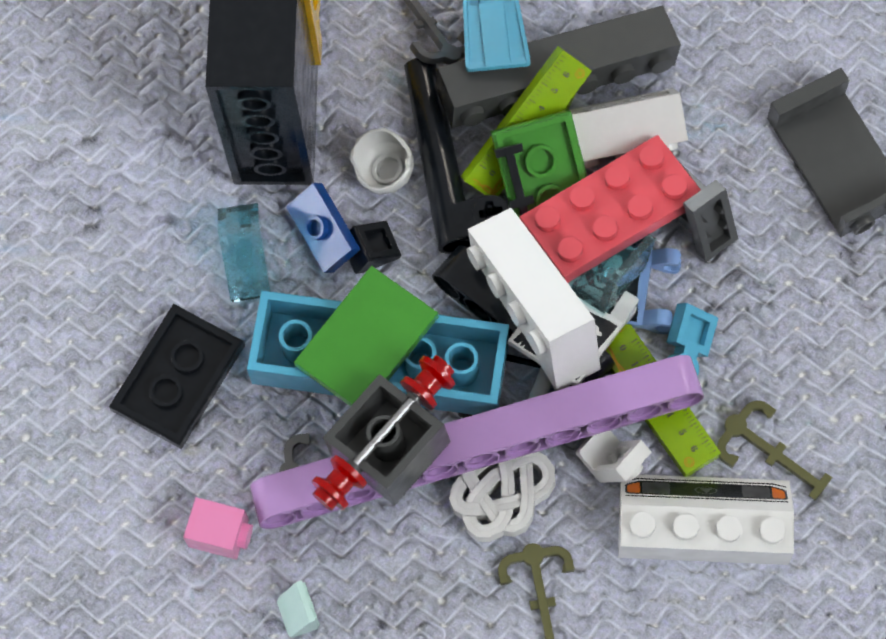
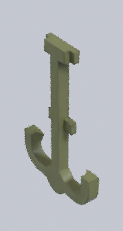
[717,400,833,501]
[498,543,575,639]

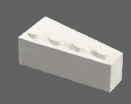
[466,208,601,391]

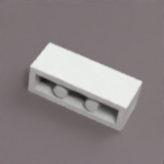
[563,88,688,168]

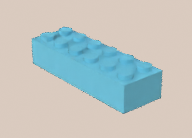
[247,290,509,415]

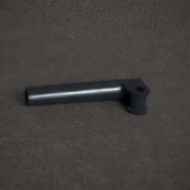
[404,58,509,254]

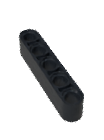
[432,245,615,387]

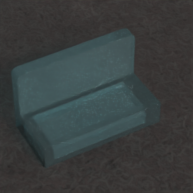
[571,234,656,316]

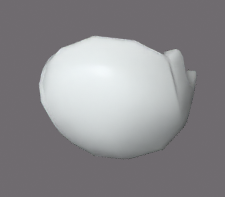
[349,128,414,195]

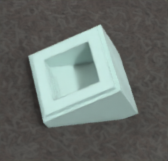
[277,580,320,638]

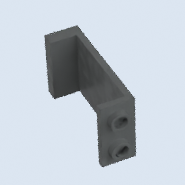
[767,68,886,237]

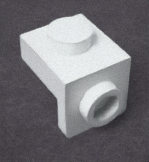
[576,430,651,483]

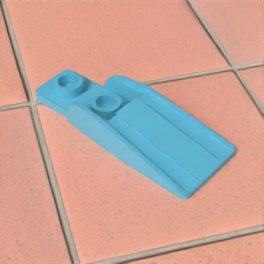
[463,0,531,72]

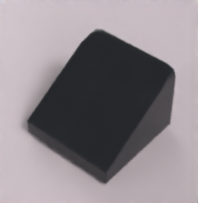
[349,221,402,274]

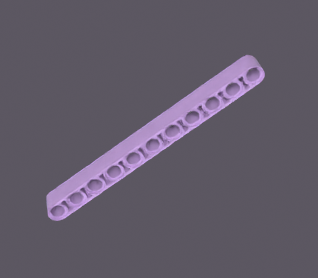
[250,355,704,529]

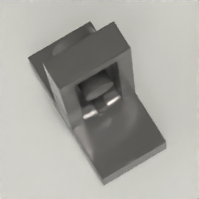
[676,163,738,262]

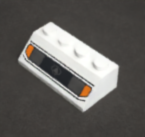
[618,474,794,565]

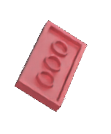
[519,135,701,283]

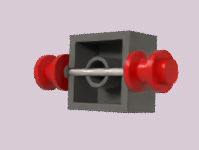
[311,355,455,511]

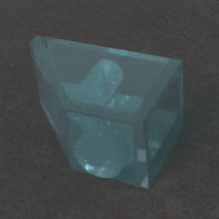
[218,203,271,302]

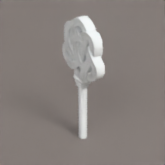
[449,367,556,542]

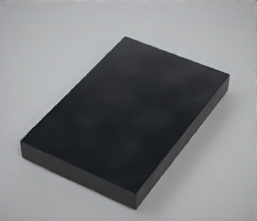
[109,303,245,449]

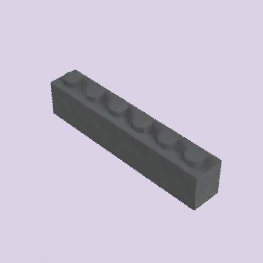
[435,5,681,128]

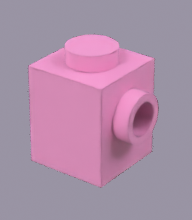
[183,497,253,560]

